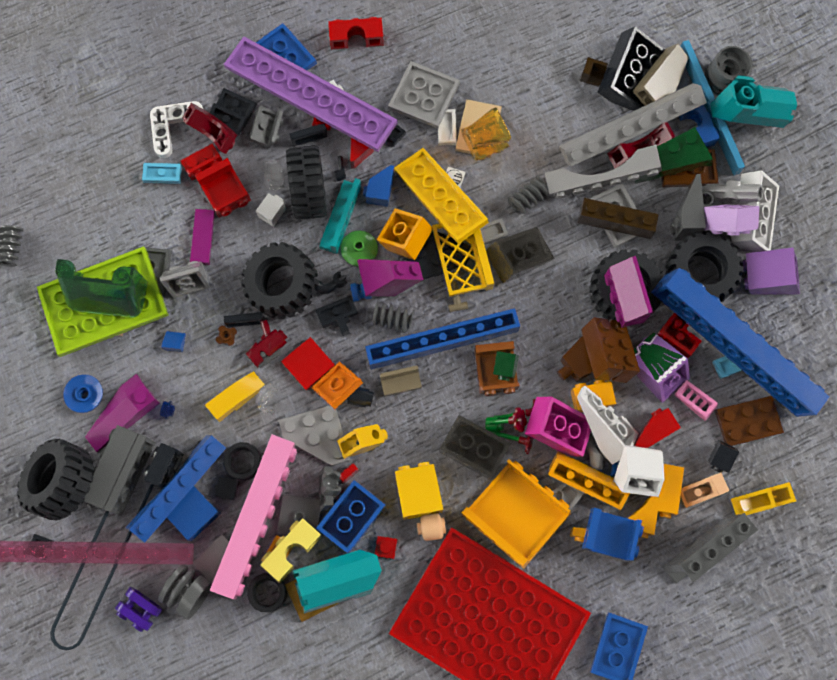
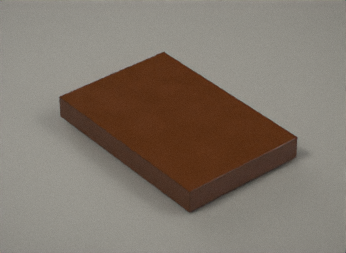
[661,149,719,188]

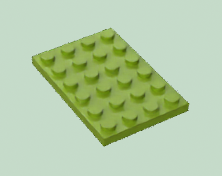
[37,246,169,357]

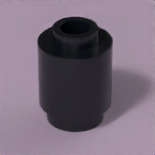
[346,387,374,408]

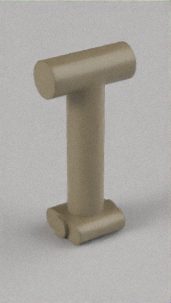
[448,272,468,312]

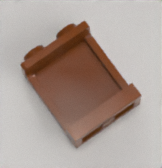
[474,341,520,396]

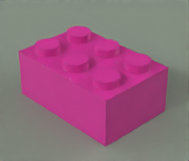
[525,397,591,457]

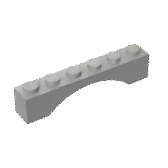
[545,145,662,199]

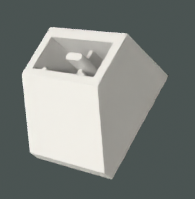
[613,445,665,497]

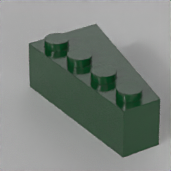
[634,127,713,184]

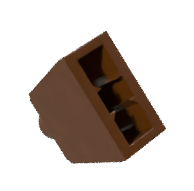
[557,336,593,381]

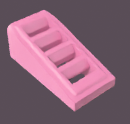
[674,380,718,421]

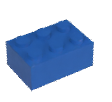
[316,480,386,553]

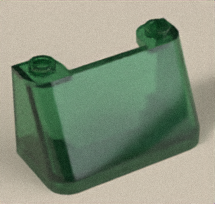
[55,259,148,317]

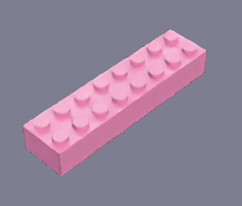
[210,435,297,599]

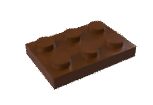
[715,396,784,446]

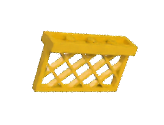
[432,223,494,297]

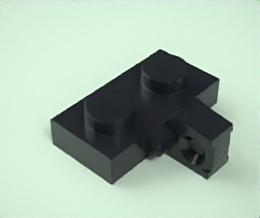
[315,295,358,336]

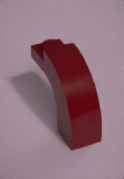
[182,103,237,154]
[607,122,675,168]

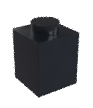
[708,440,739,473]

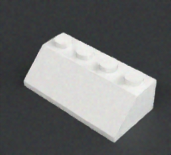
[731,171,779,252]

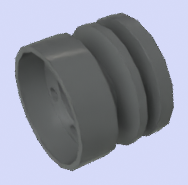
[705,46,753,94]
[158,564,212,620]

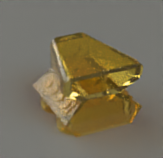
[461,107,511,161]

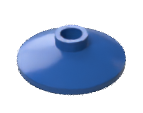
[63,374,103,413]

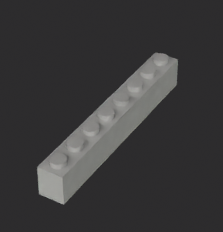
[559,83,707,166]

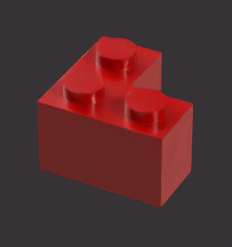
[657,312,702,359]

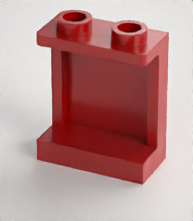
[195,158,251,218]

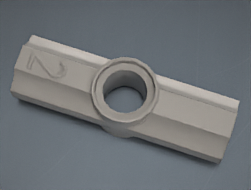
[703,180,763,205]

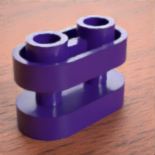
[115,587,163,632]

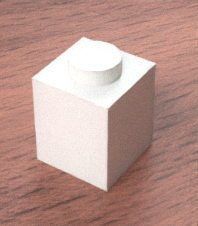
[256,193,286,227]

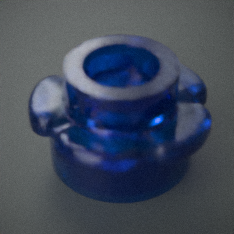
[160,401,175,419]

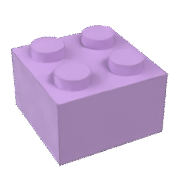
[704,204,759,235]

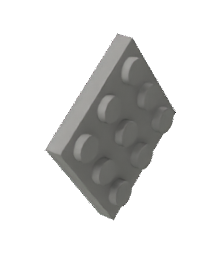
[388,61,460,129]

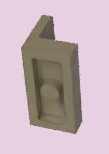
[380,366,422,397]

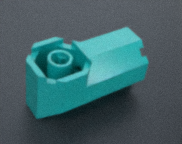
[710,75,797,128]
[293,550,382,613]

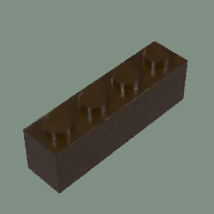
[577,198,659,239]

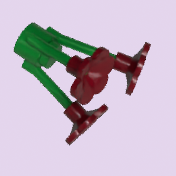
[485,399,535,454]

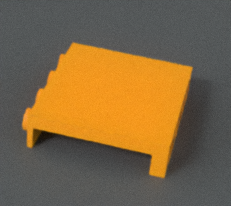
[461,459,571,569]

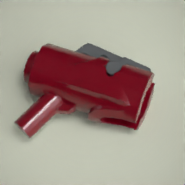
[245,320,288,368]

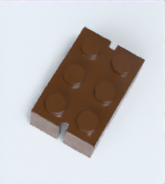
[581,317,640,383]

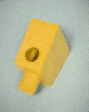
[337,424,388,459]

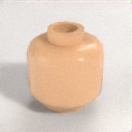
[417,513,446,541]

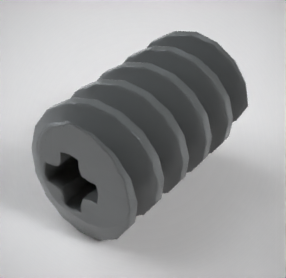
[507,176,549,214]
[0,225,24,267]
[373,301,414,333]

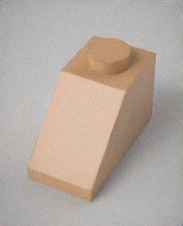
[680,473,729,508]

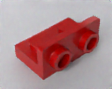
[180,143,222,181]

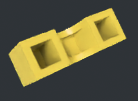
[261,518,321,583]

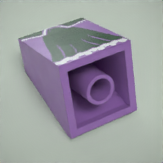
[633,332,690,403]

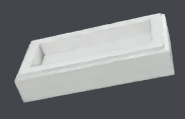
[438,109,457,146]

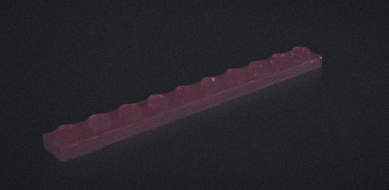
[0,541,194,565]

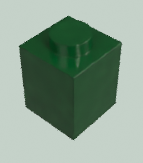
[493,351,519,381]

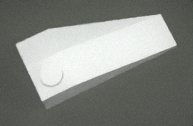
[577,386,638,464]

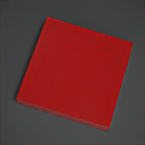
[281,337,335,391]

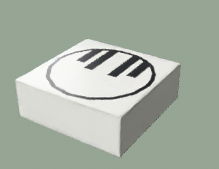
[446,167,465,188]

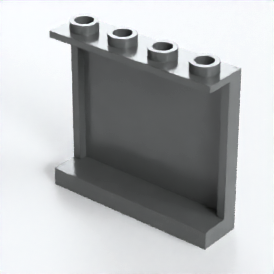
[662,513,758,583]

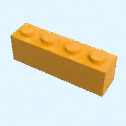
[548,451,630,510]

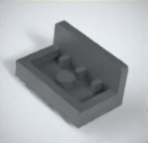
[249,106,284,148]

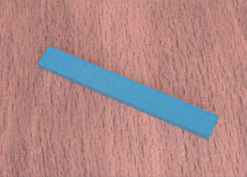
[680,40,745,176]

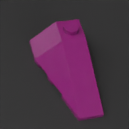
[85,373,160,452]

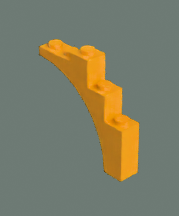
[570,464,684,543]

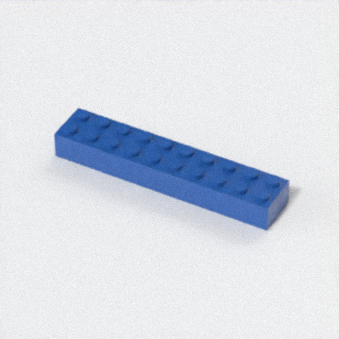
[651,268,830,417]

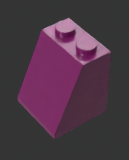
[357,259,423,297]

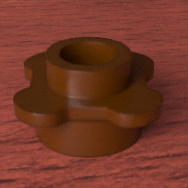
[216,325,237,346]

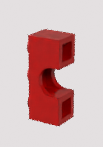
[328,17,384,50]

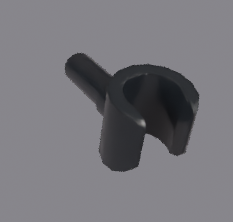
[334,156,346,181]

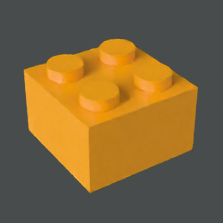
[377,208,433,260]

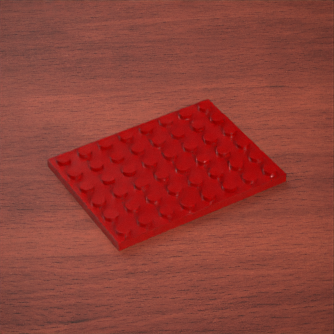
[388,527,591,680]

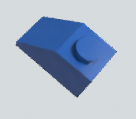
[363,165,394,207]

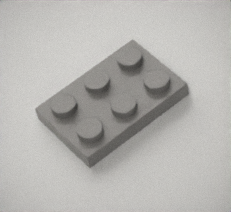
[590,184,638,248]

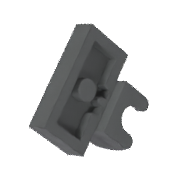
[318,467,341,512]

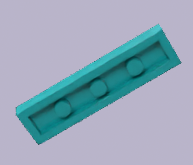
[319,178,361,254]

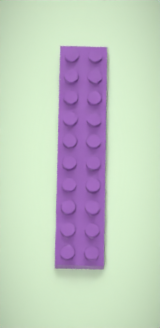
[224,37,398,152]

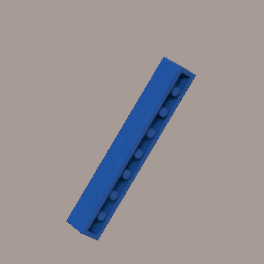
[365,308,520,370]

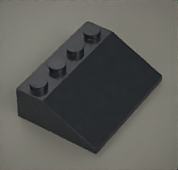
[597,26,665,111]

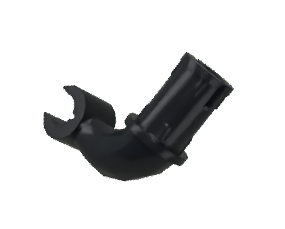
[314,272,346,295]

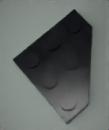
[406,230,473,282]

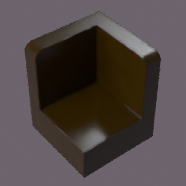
[580,57,608,87]

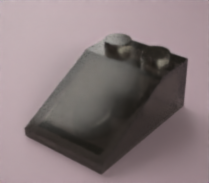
[486,227,555,284]

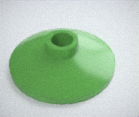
[341,231,378,267]

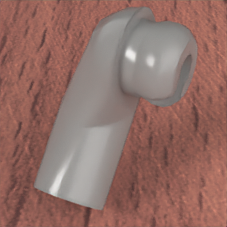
[585,441,604,471]

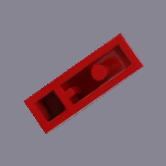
[634,408,681,448]

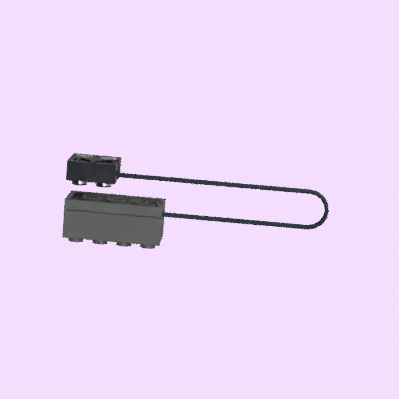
[50,425,184,650]

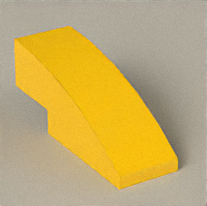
[205,371,266,422]
[731,482,796,515]

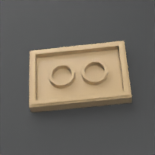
[455,99,502,158]

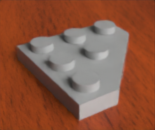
[279,406,351,466]

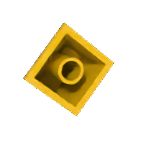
[395,462,443,520]

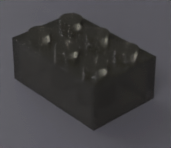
[439,415,511,481]

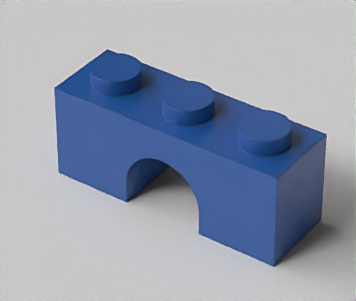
[678,104,719,148]

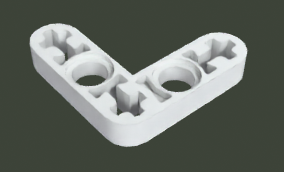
[150,101,203,159]

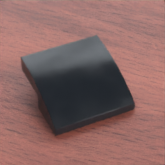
[209,88,257,135]

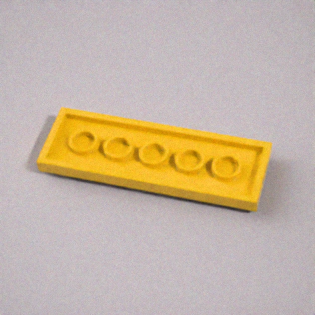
[394,148,489,244]

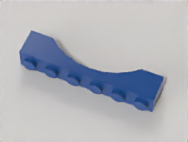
[125,435,226,543]

